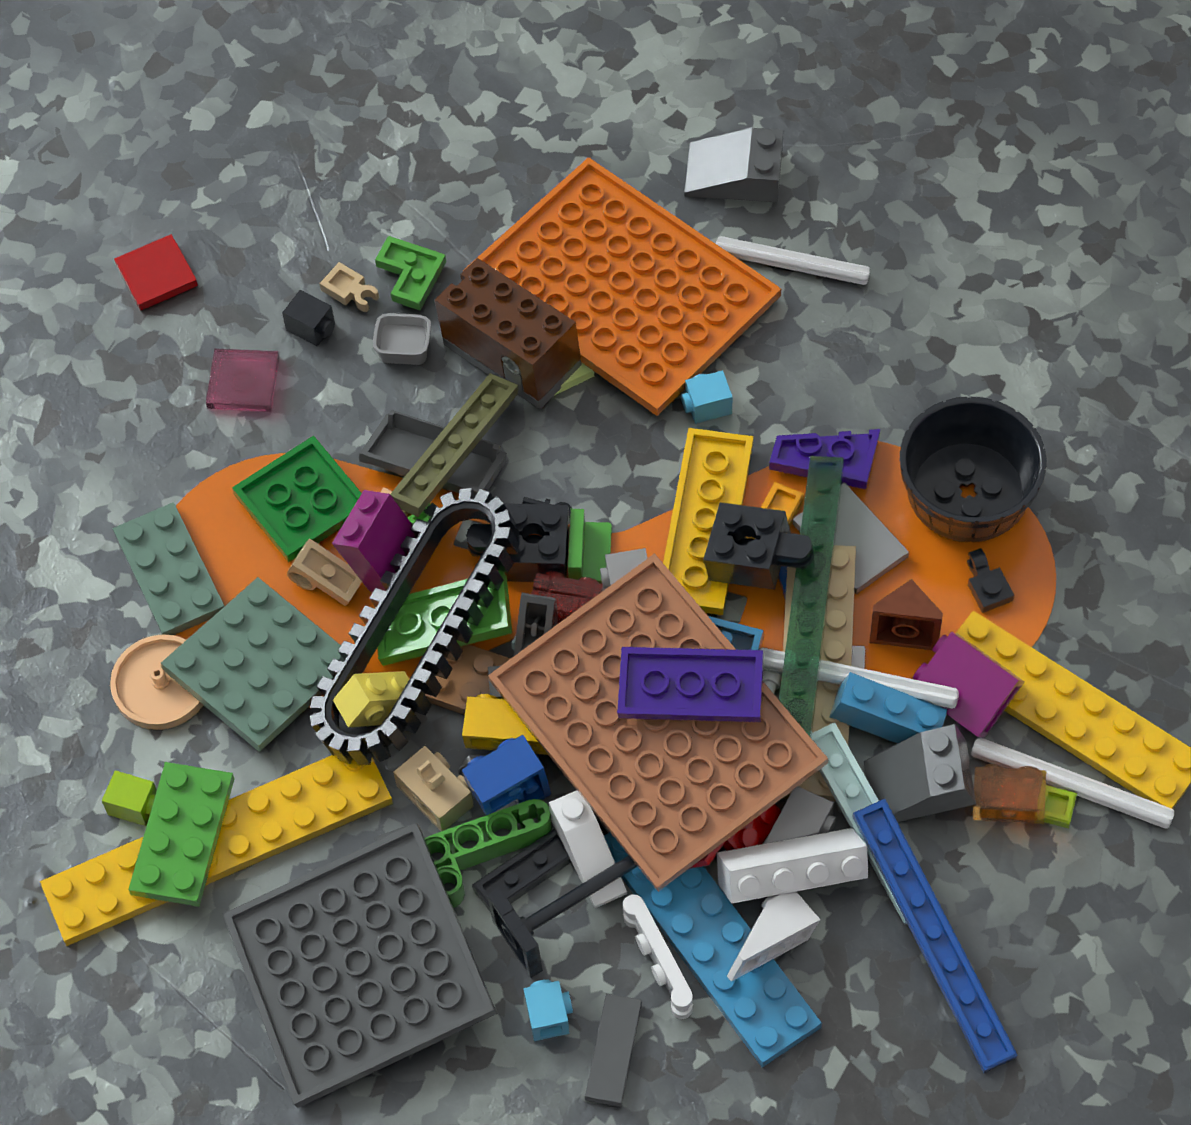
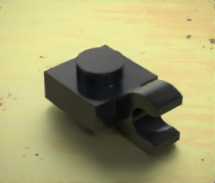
[967,548,1014,613]

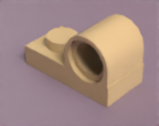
[287,538,362,606]

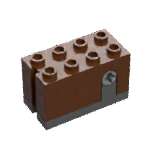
[434,258,582,409]

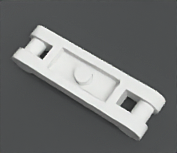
[623,894,693,1019]

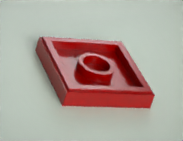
[114,234,198,311]

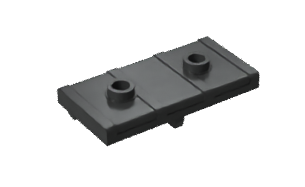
[359,410,507,495]

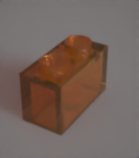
[973,764,1047,824]

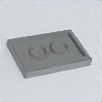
[793,482,909,594]

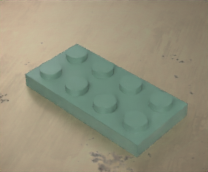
[112,502,224,635]

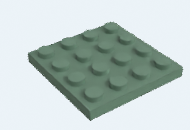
[161,577,345,752]

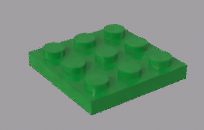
[232,435,362,562]

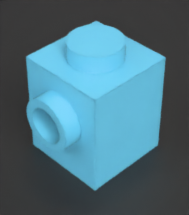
[681,370,733,424]
[523,980,573,1041]

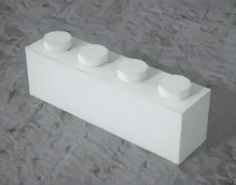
[717,828,868,904]

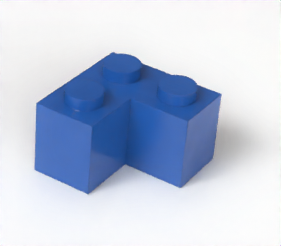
[462,735,551,815]

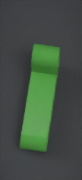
[425,799,552,908]

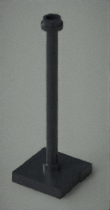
[487,855,638,978]

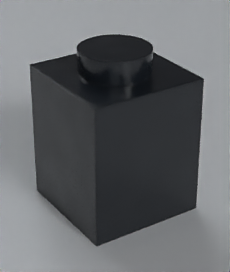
[282,290,335,346]

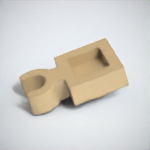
[320,262,379,312]

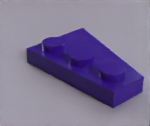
[769,429,880,489]

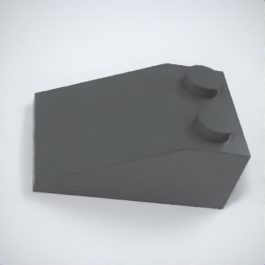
[684,128,783,203]
[864,724,976,822]

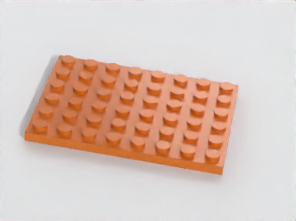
[463,157,782,416]

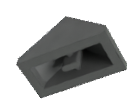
[514,593,558,656]

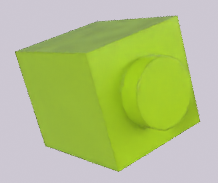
[102,770,157,826]

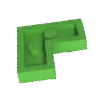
[375,236,447,310]

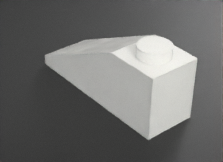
[549,790,627,908]
[727,892,820,981]

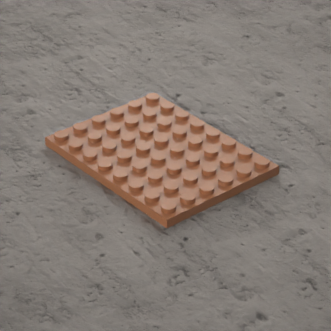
[488,553,828,892]

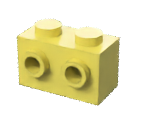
[333,671,410,727]

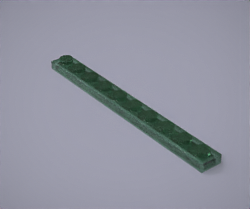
[779,456,844,739]

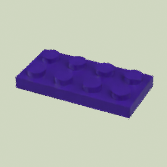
[617,647,764,722]

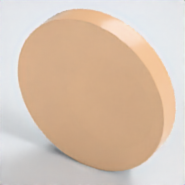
[110,635,203,730]

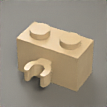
[393,746,474,831]

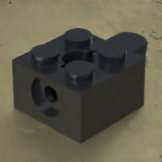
[703,502,814,590]
[466,503,570,583]

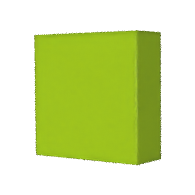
[1034,784,1077,829]

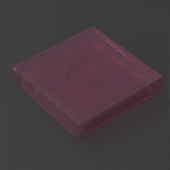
[206,348,279,412]

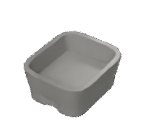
[373,313,431,365]

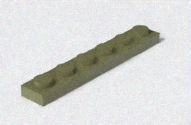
[390,373,518,517]

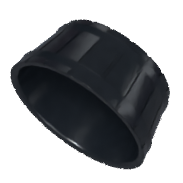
[899,396,1047,542]

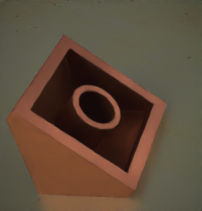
[869,579,943,650]

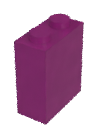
[332,490,417,592]
[913,632,1024,738]

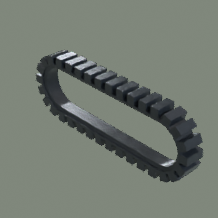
[310,488,520,766]

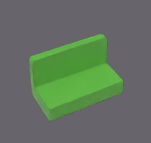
[568,509,612,584]

